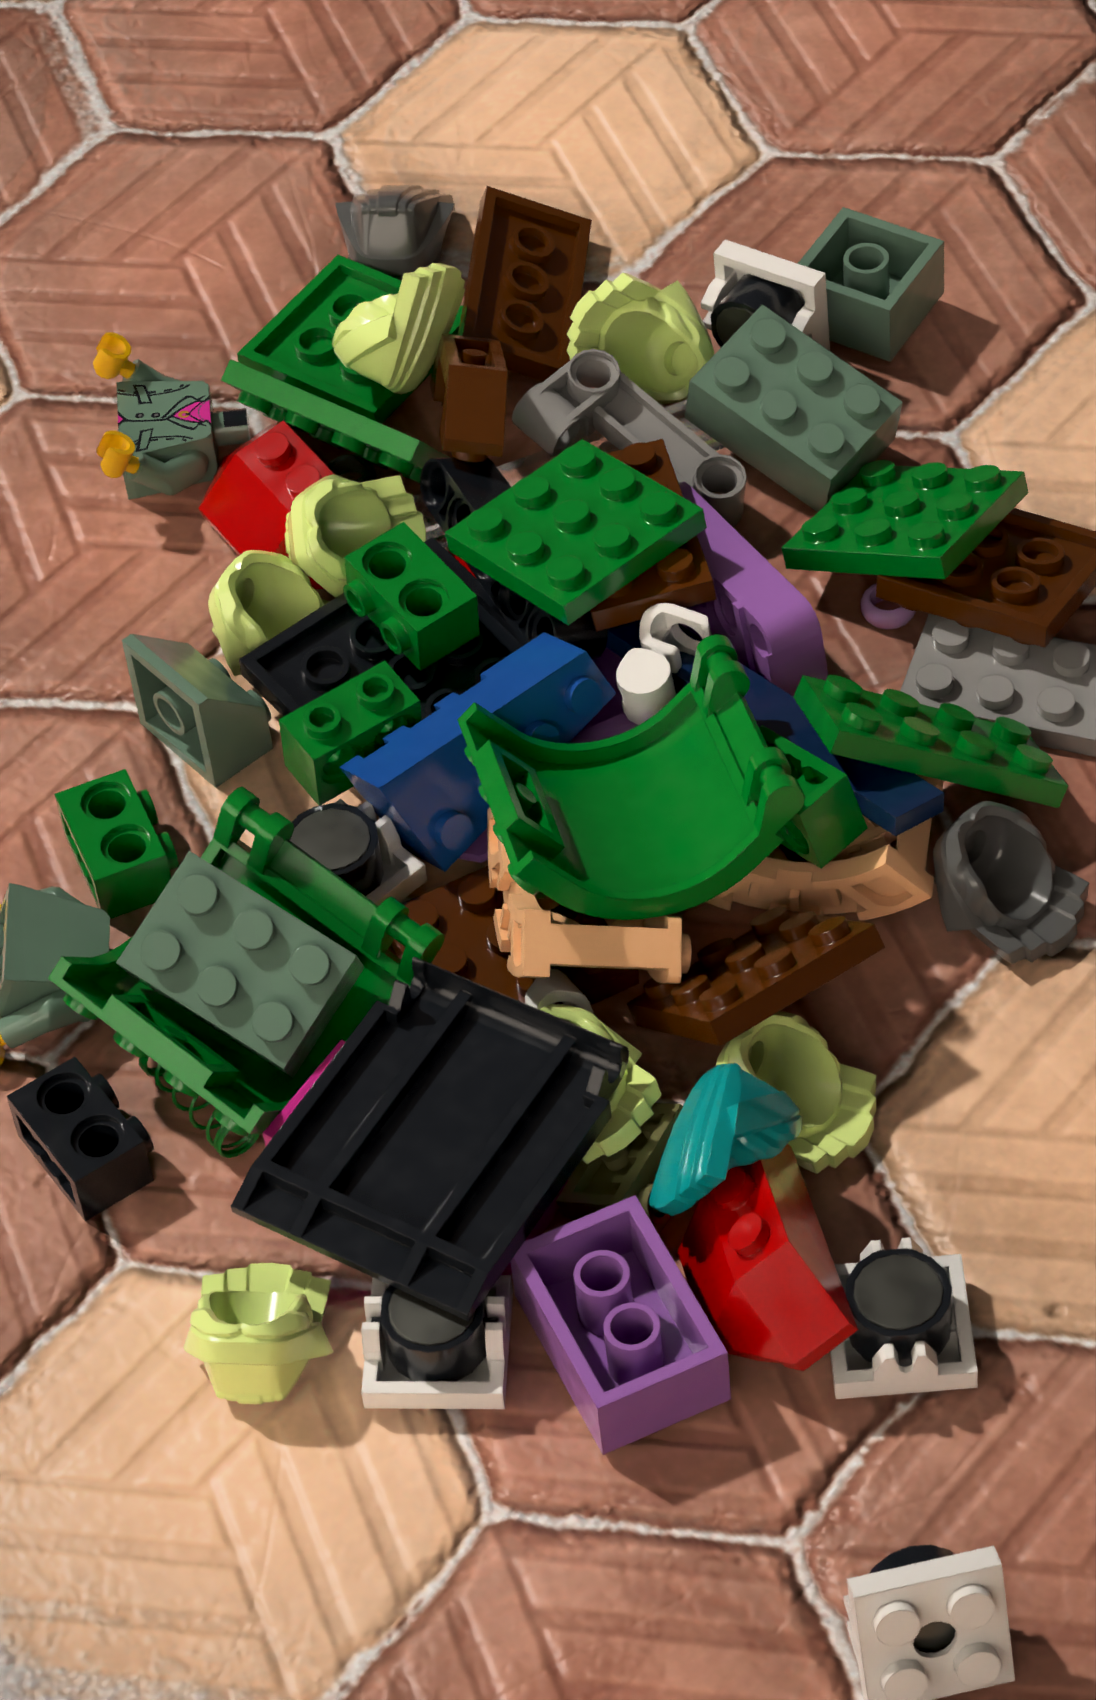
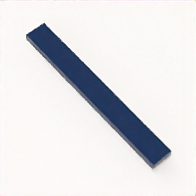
[606,620,944,837]

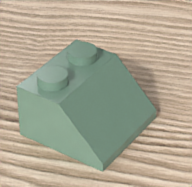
[122,634,273,788]

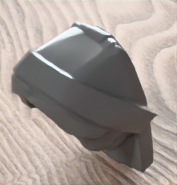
[335,185,455,281]
[933,801,1089,964]

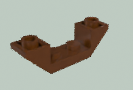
[430,334,508,462]

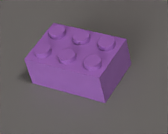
[510,1195,731,1455]

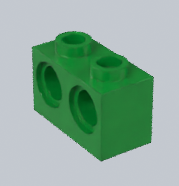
[343,522,480,671]
[279,661,422,806]
[759,725,868,869]
[55,769,179,919]

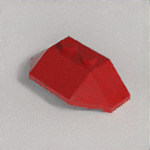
[199,420,335,589]
[678,1143,858,1372]

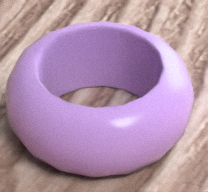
[860,583,916,629]

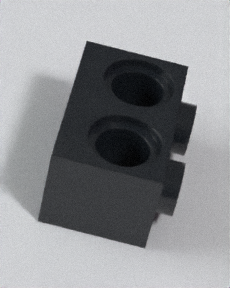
[7,1057,154,1221]

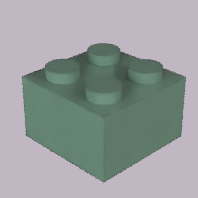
[797,207,944,362]

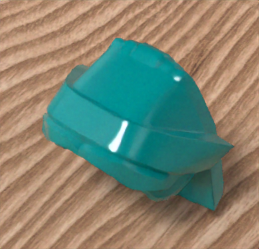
[649,1063,803,1216]

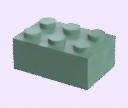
[685,304,903,512]
[116,851,365,1078]

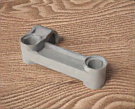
[512,349,747,527]

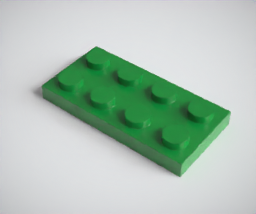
[221,359,450,484]
[793,675,1068,808]

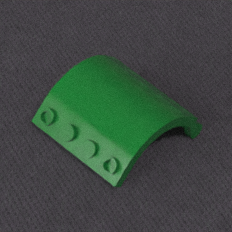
[457,634,805,920]
[48,787,445,1136]

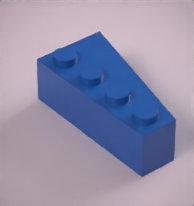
[340,632,616,872]

